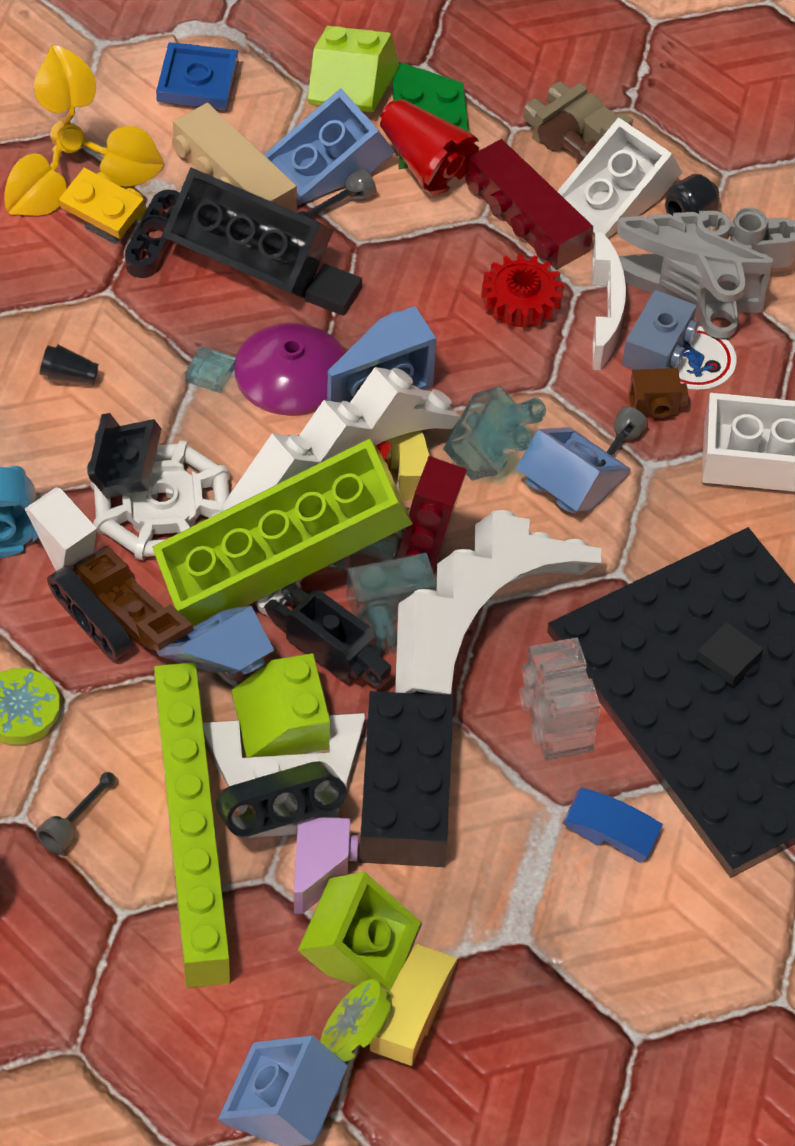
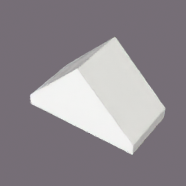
[25,487,97,571]

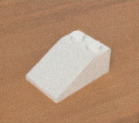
[557,117,682,238]

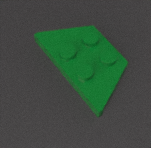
[391,61,468,169]

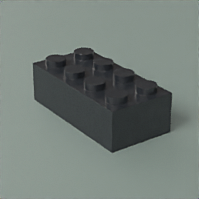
[162,167,334,299]
[359,691,454,868]

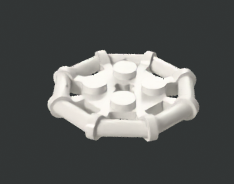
[90,440,231,560]

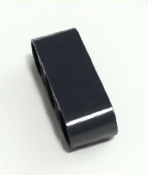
[216,761,346,837]

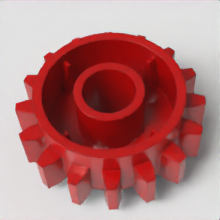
[481,254,564,328]

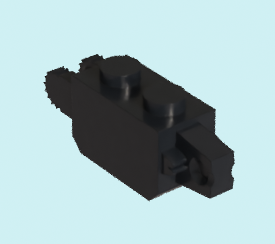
[264,584,391,689]

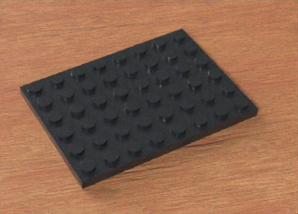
[547,527,795,878]

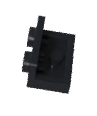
[87,413,162,498]

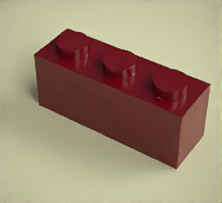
[396,456,467,574]

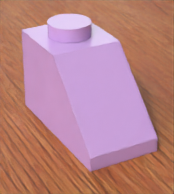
[294,817,358,914]

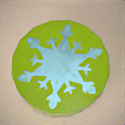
[0,668,60,745]
[320,979,391,1062]

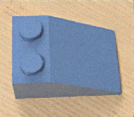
[263,88,395,205]
[327,306,436,403]

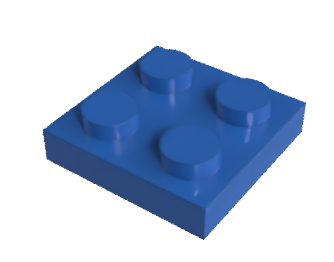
[156,42,238,110]

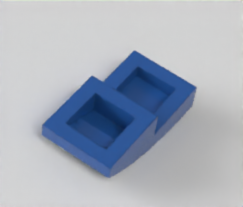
[562,787,663,863]

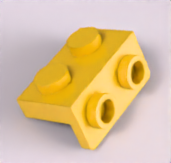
[58,168,147,239]

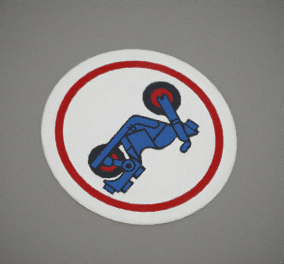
[678,326,737,390]

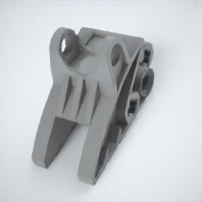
[617,208,795,339]

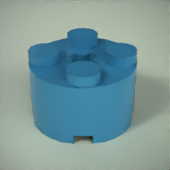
[0,466,38,558]

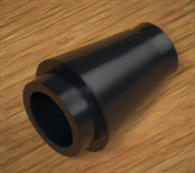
[39,344,99,386]

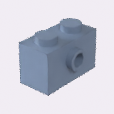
[622,290,699,370]

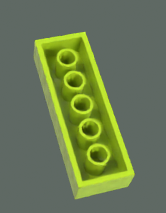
[152,438,412,627]

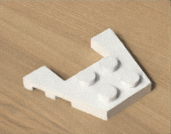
[203,713,365,838]

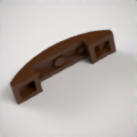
[74,546,194,650]

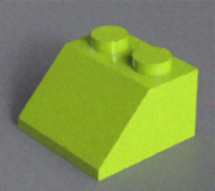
[308,26,399,112]
[232,653,330,758]
[298,872,421,991]

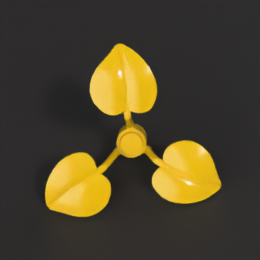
[4,45,163,216]

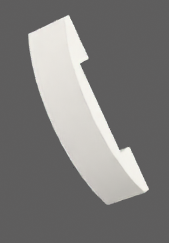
[592,232,626,370]

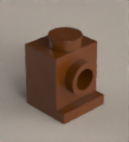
[628,368,688,418]

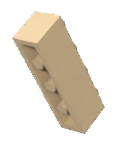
[172,102,297,212]

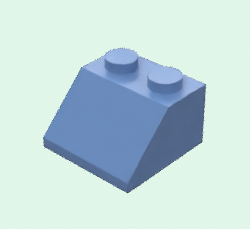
[516,427,631,513]
[156,606,274,675]
[218,1035,348,1146]

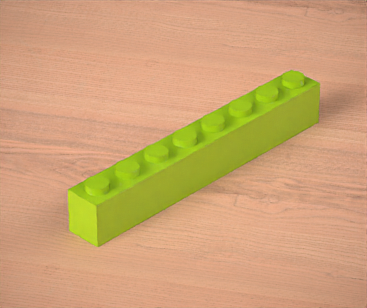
[154,662,230,988]

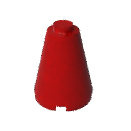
[380,99,479,196]

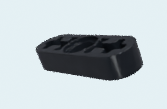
[125,189,180,278]
[47,566,133,661]

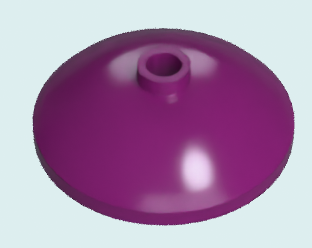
[234,323,346,416]

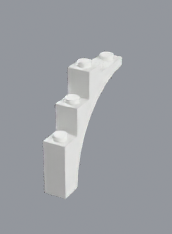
[221,367,460,510]
[395,510,602,696]

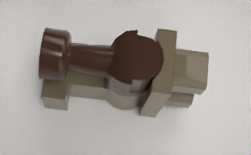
[523,81,633,164]

